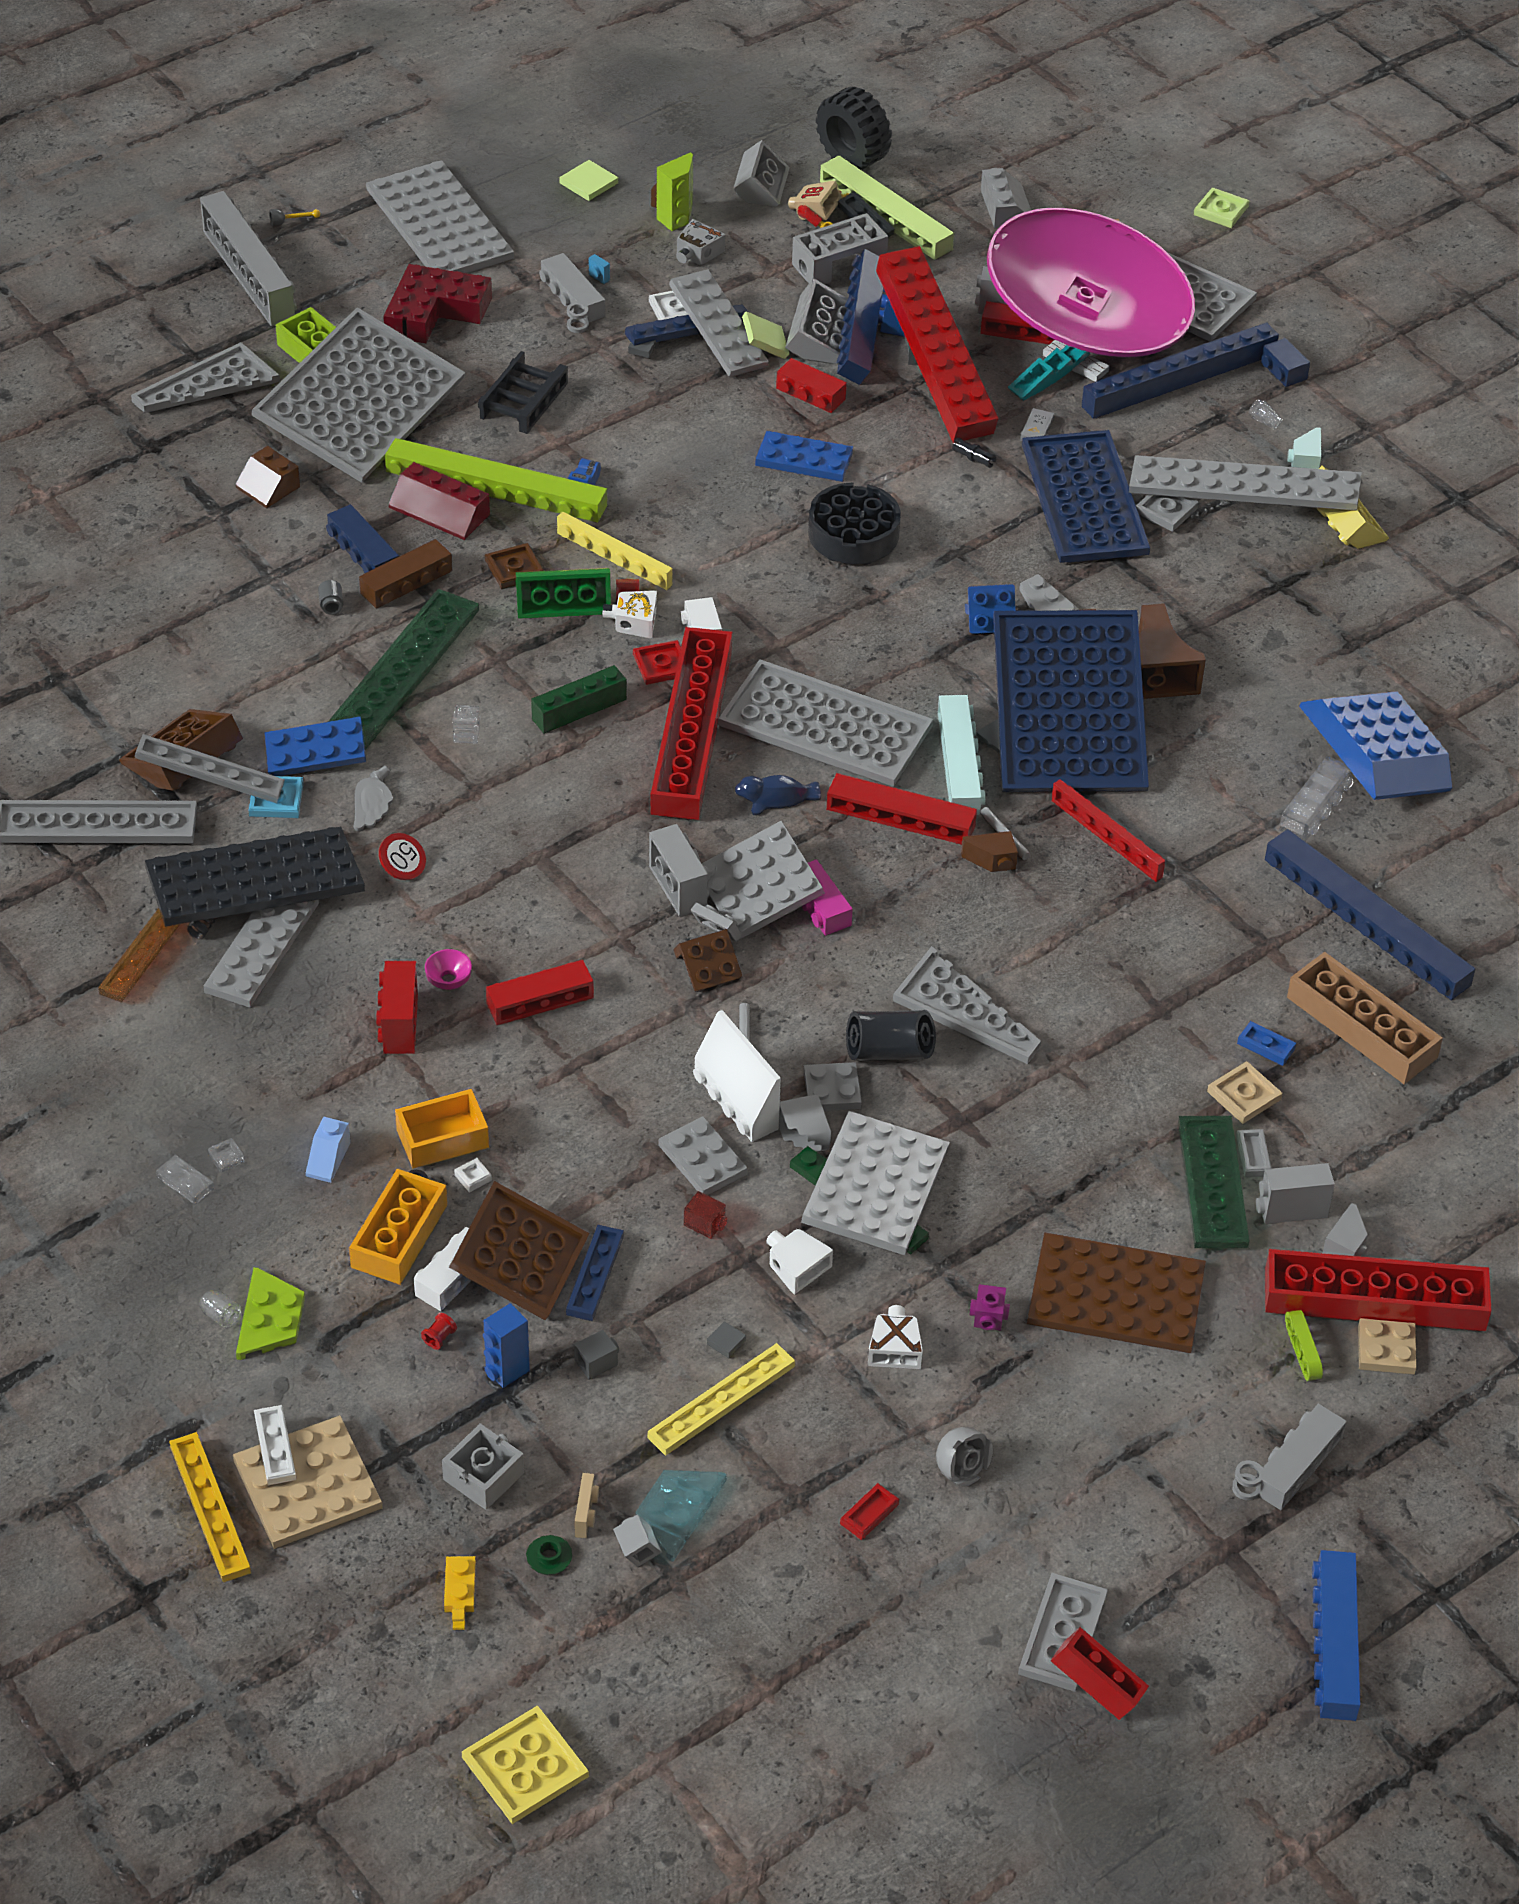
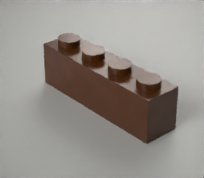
[359,539,453,609]

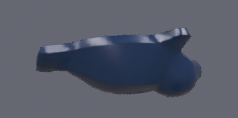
[735,775,821,816]

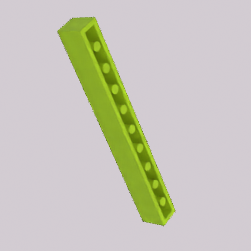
[385,438,607,523]

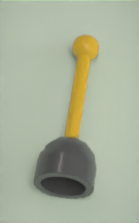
[269,209,321,227]

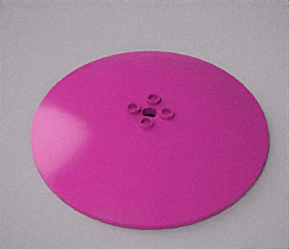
[987,208,1195,357]

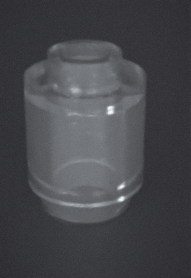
[200,1290,241,1328]

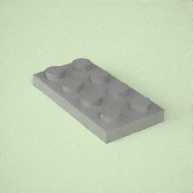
[1018,1573,1108,1692]

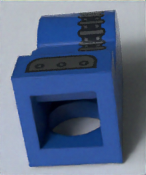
[568,458,601,485]

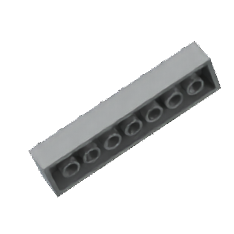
[200,191,297,327]

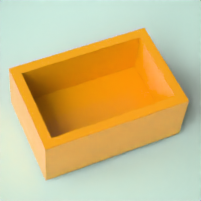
[395,1089,489,1169]

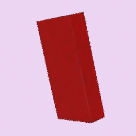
[840,1483,900,1540]

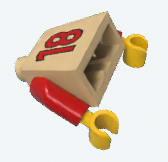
[788,181,849,228]

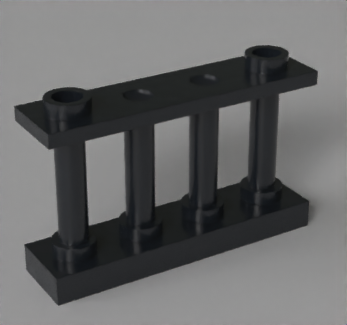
[478,351,568,434]

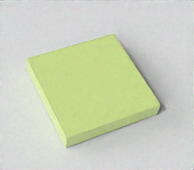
[560,160,618,201]
[1194,188,1250,228]
[742,311,789,359]

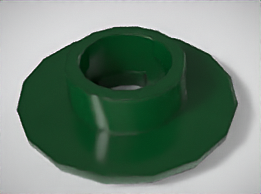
[526,1535,572,1575]

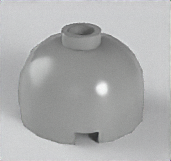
[936,1427,993,1486]

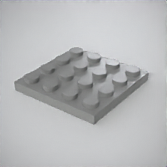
[702,821,825,941]

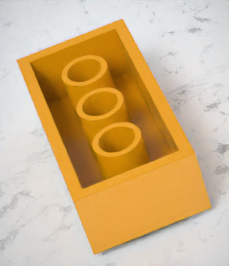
[349,1169,447,1285]

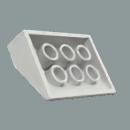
[693,1010,781,1142]

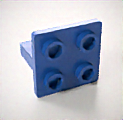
[965,584,1016,634]

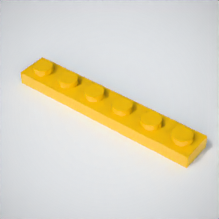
[169,1432,251,1583]

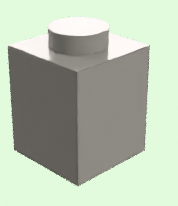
[613,1514,662,1567]

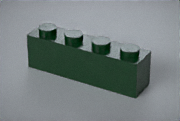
[531,665,627,734]

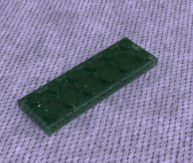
[1178,1116,1250,1248]

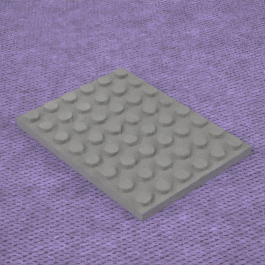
[252,307,465,483]

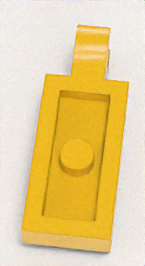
[444,1556,476,1630]

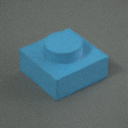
[589,254,610,284]

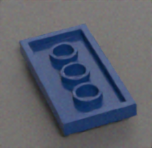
[755,431,853,482]
[264,717,366,776]

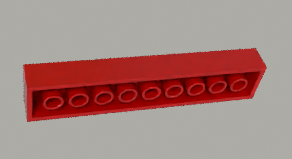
[876,246,998,443]
[651,627,732,820]

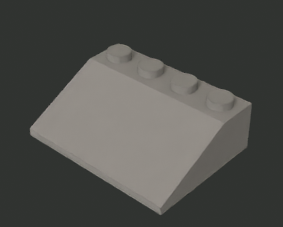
[785,278,848,364]

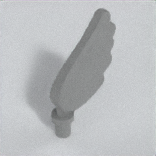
[353,766,393,832]

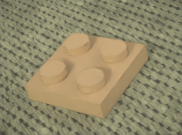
[1207,1061,1283,1124]
[1358,1318,1416,1375]

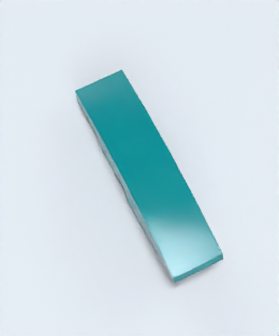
[1008,345,1091,401]

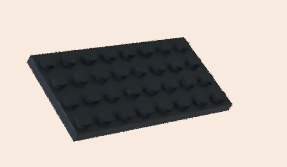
[145,827,365,927]

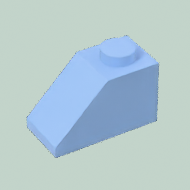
[306,1117,350,1183]

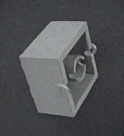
[442,1423,524,1510]

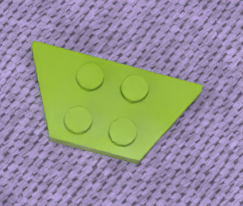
[236,1267,305,1360]

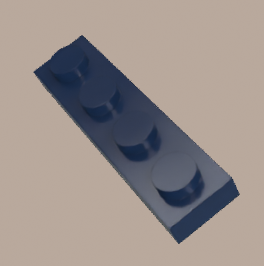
[566,1225,624,1321]

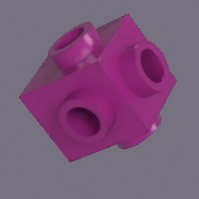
[969,1284,1010,1331]

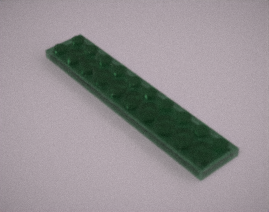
[328,589,479,750]

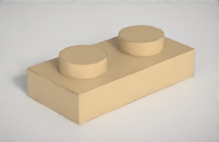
[575,1473,599,1538]

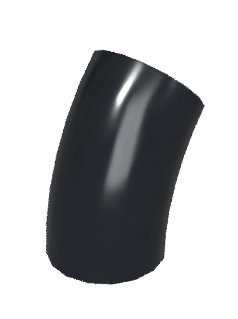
[846,1010,936,1061]

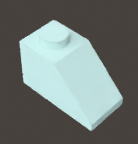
[1287,427,1321,469]

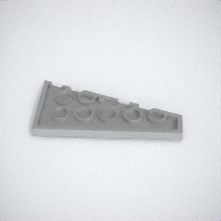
[131,342,280,413]
[893,946,1041,1064]

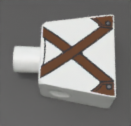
[868,1305,922,1369]

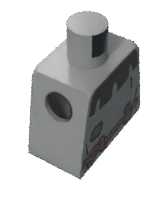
[676,219,725,265]

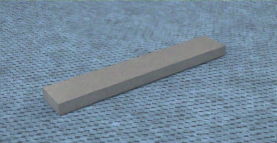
[135,734,285,803]

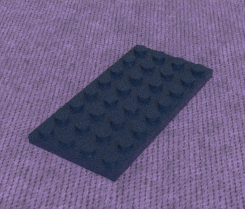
[1022,430,1150,563]

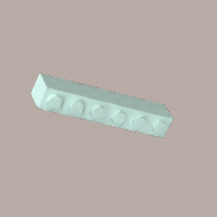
[938,695,985,815]

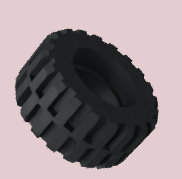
[816,87,892,170]

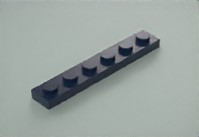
[625,304,748,346]

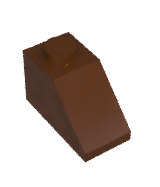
[961,831,1018,872]

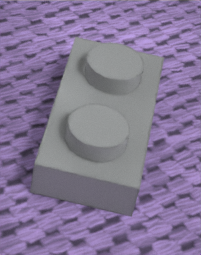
[690,903,742,942]

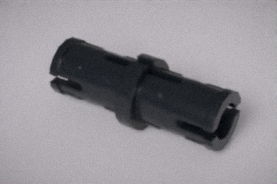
[952,438,996,468]

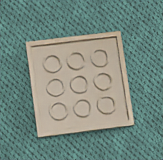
[233,1416,382,1549]

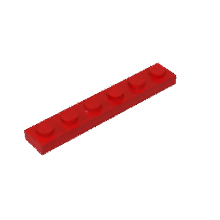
[1051,779,1165,882]

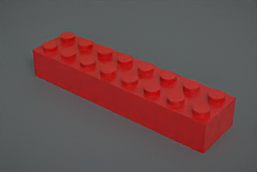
[1265,1249,1491,1331]

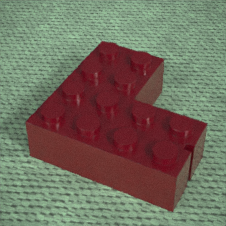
[383,264,492,344]

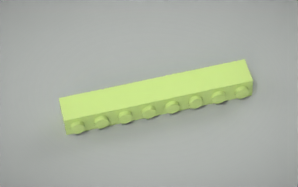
[820,156,954,260]

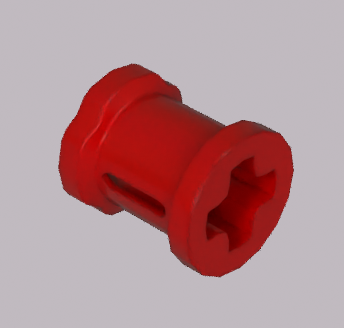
[421,1313,457,1350]

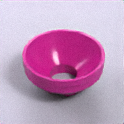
[425,949,472,990]

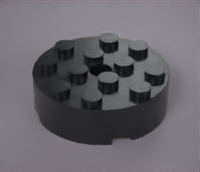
[808,482,901,565]

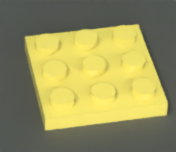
[462,1705,589,1824]

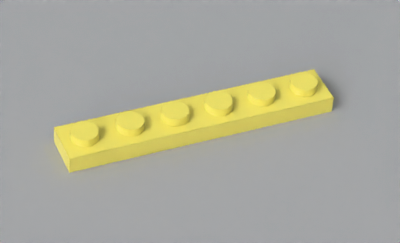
[557,512,672,590]
[648,1343,795,1456]

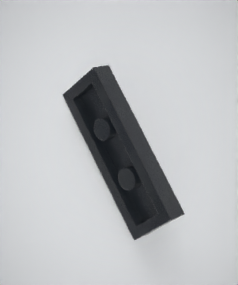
[837,192,895,238]

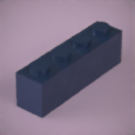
[326,504,399,573]

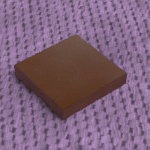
[485,543,544,589]

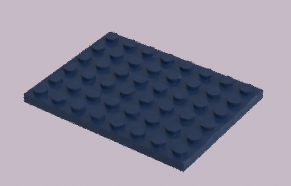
[993,610,1149,792]

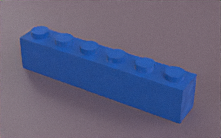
[1312,1550,1360,1721]

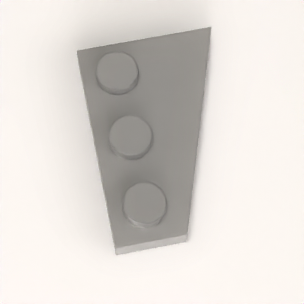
[1019,574,1080,611]

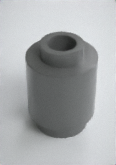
[318,580,343,615]

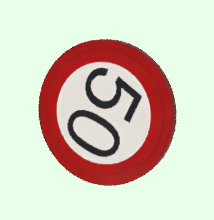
[379,833,426,880]

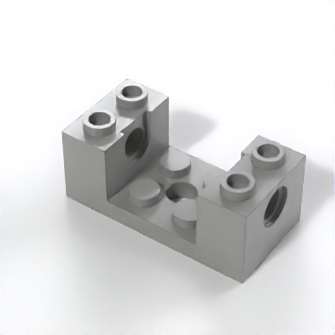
[792,213,888,284]

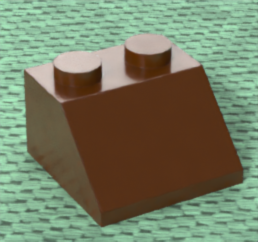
[236,446,300,509]

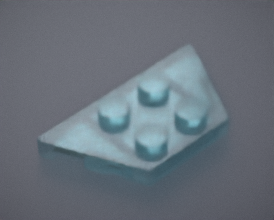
[636,1470,727,1562]

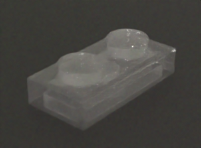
[156,1155,214,1204]

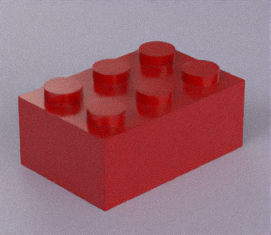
[376,961,418,1054]

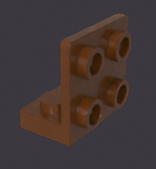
[673,929,742,992]

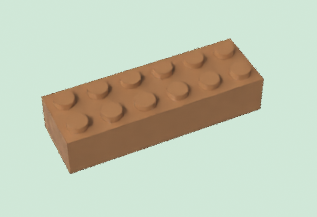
[1287,952,1443,1085]

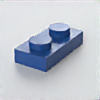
[1237,1021,1296,1066]

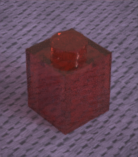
[684,1191,727,1239]

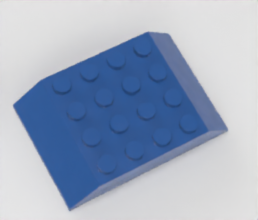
[1299,692,1452,800]

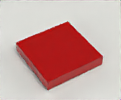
[633,640,681,685]

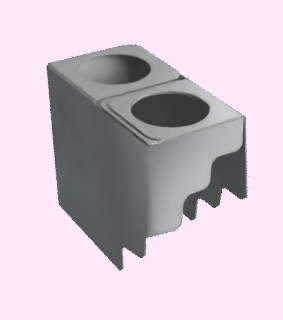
[779,1094,831,1152]

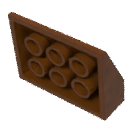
[119,709,243,791]

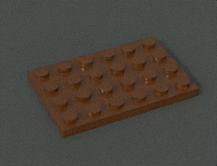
[1027,1232,1206,1353]

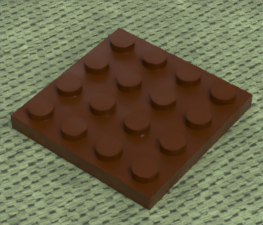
[449,1181,590,1320]

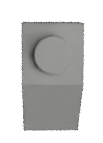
[1323,1203,1368,1257]

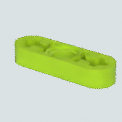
[1285,1310,1323,1381]

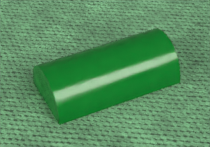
[516,568,611,619]

